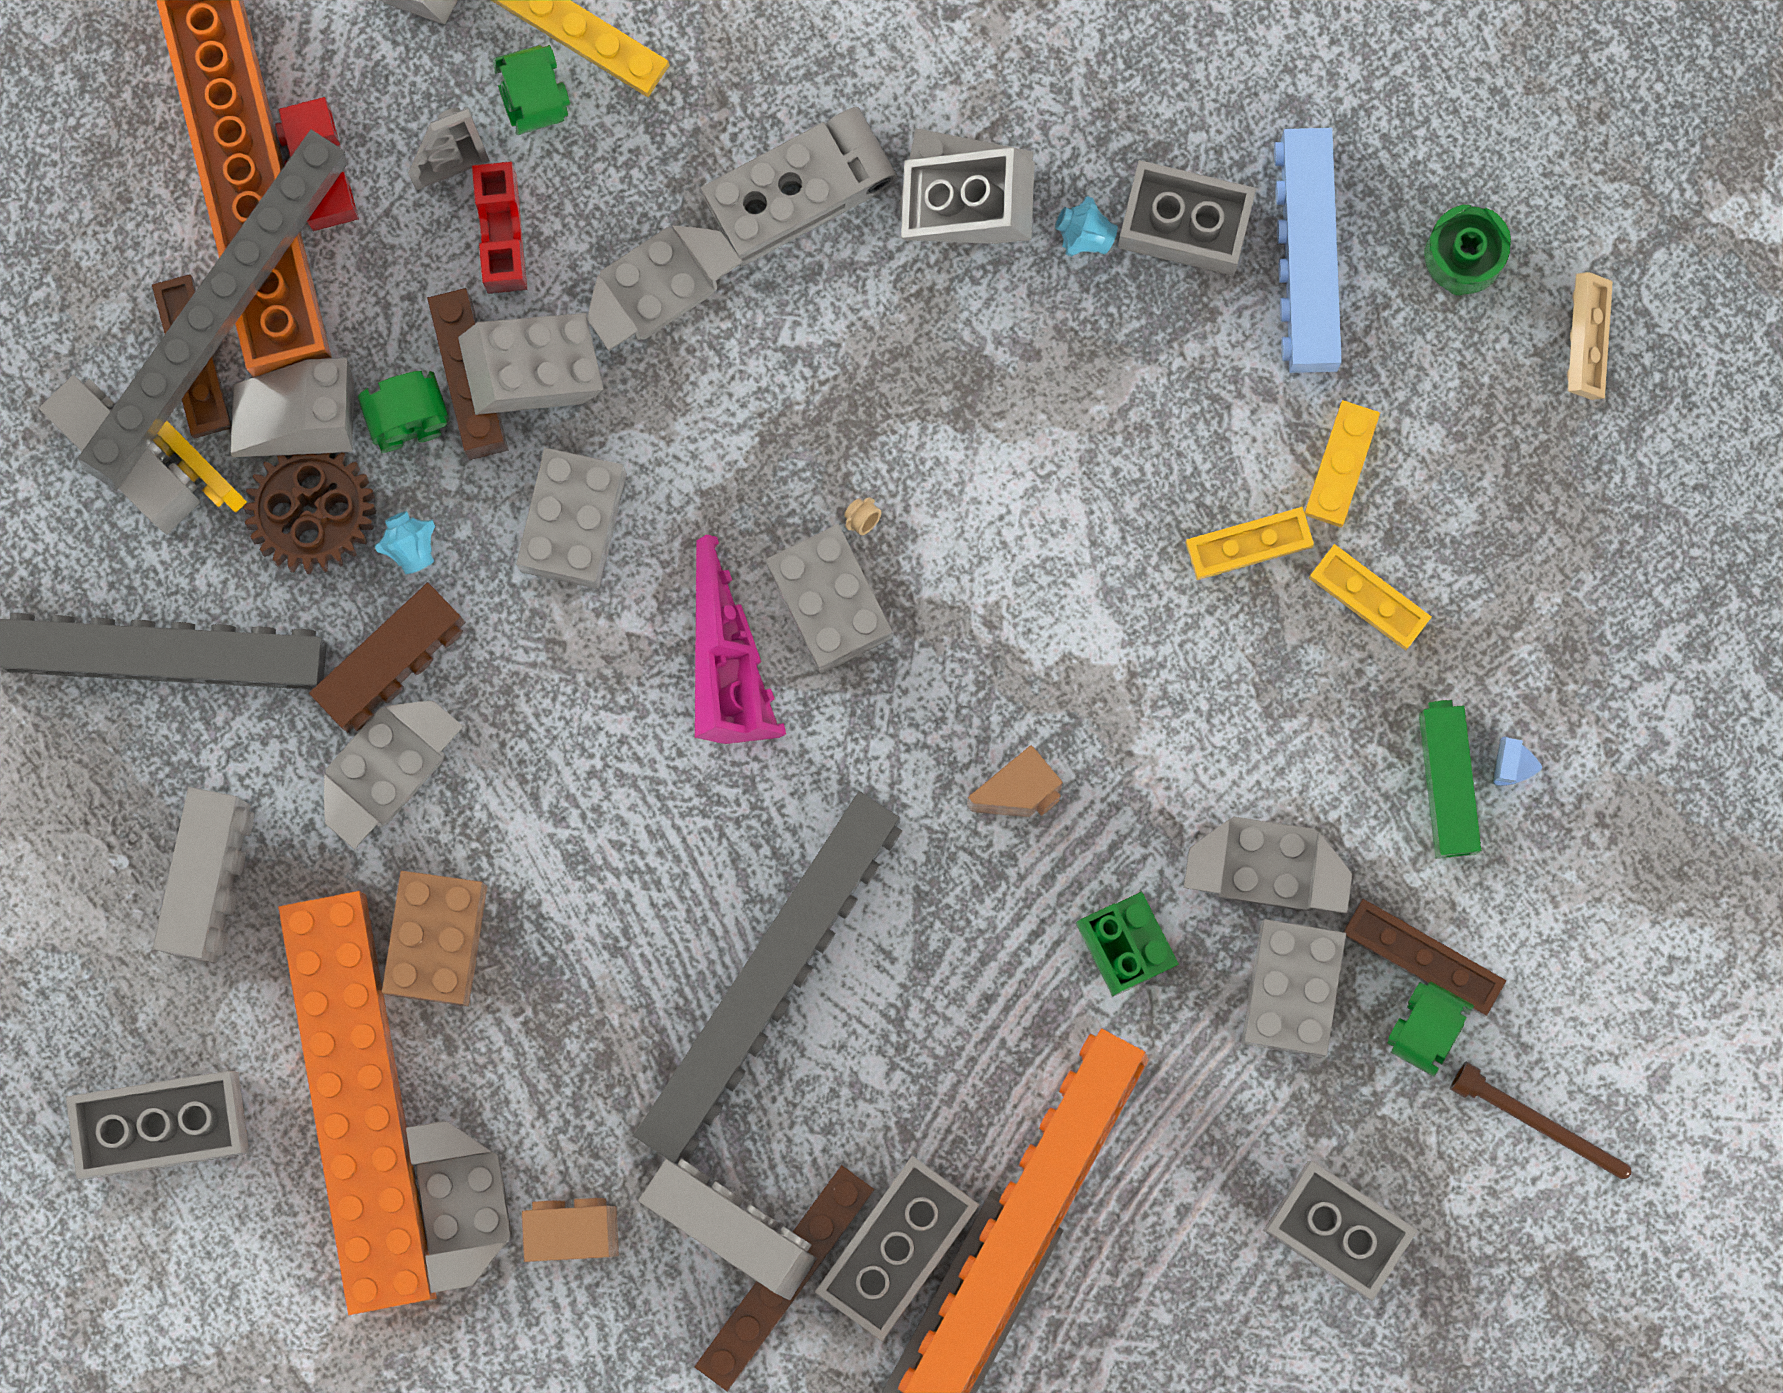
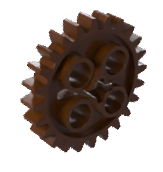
[243,452,377,574]

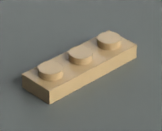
[1567,272,1613,400]

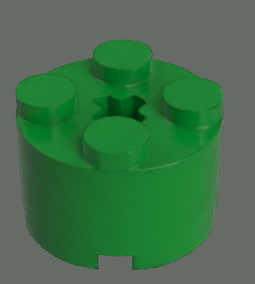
[493,45,570,136]
[1424,205,1511,295]
[357,371,450,453]
[1387,981,1474,1077]

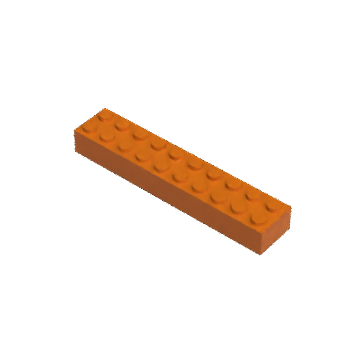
[156,0,332,378]
[278,891,437,1315]
[898,1028,1149,1393]

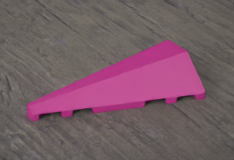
[695,535,786,744]

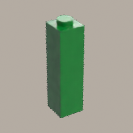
[1419,700,1482,859]

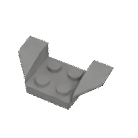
[587,225,743,351]
[324,701,464,850]
[1183,817,1352,914]
[406,1121,512,1293]

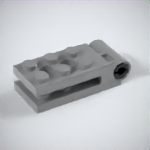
[701,107,898,267]

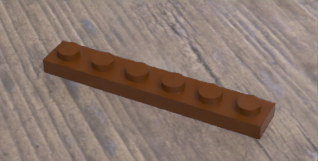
[694,1165,875,1392]

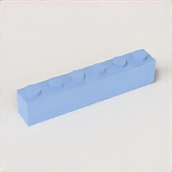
[1274,128,1342,373]

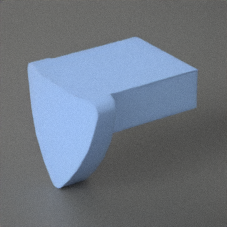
[1493,737,1542,786]

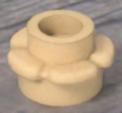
[845,497,881,535]

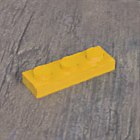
[1304,400,1381,528]
[153,420,247,513]
[1185,507,1314,580]
[1309,544,1432,651]

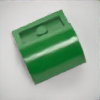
[1075,891,1179,997]

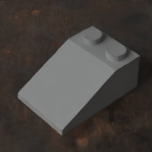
[901,147,1035,244]
[231,358,354,457]

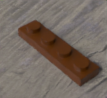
[152,274,232,439]
[1343,899,1507,1017]

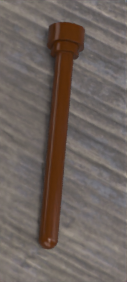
[1450,1061,1632,1179]

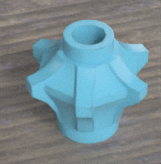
[1055,196,1118,256]
[374,511,435,574]

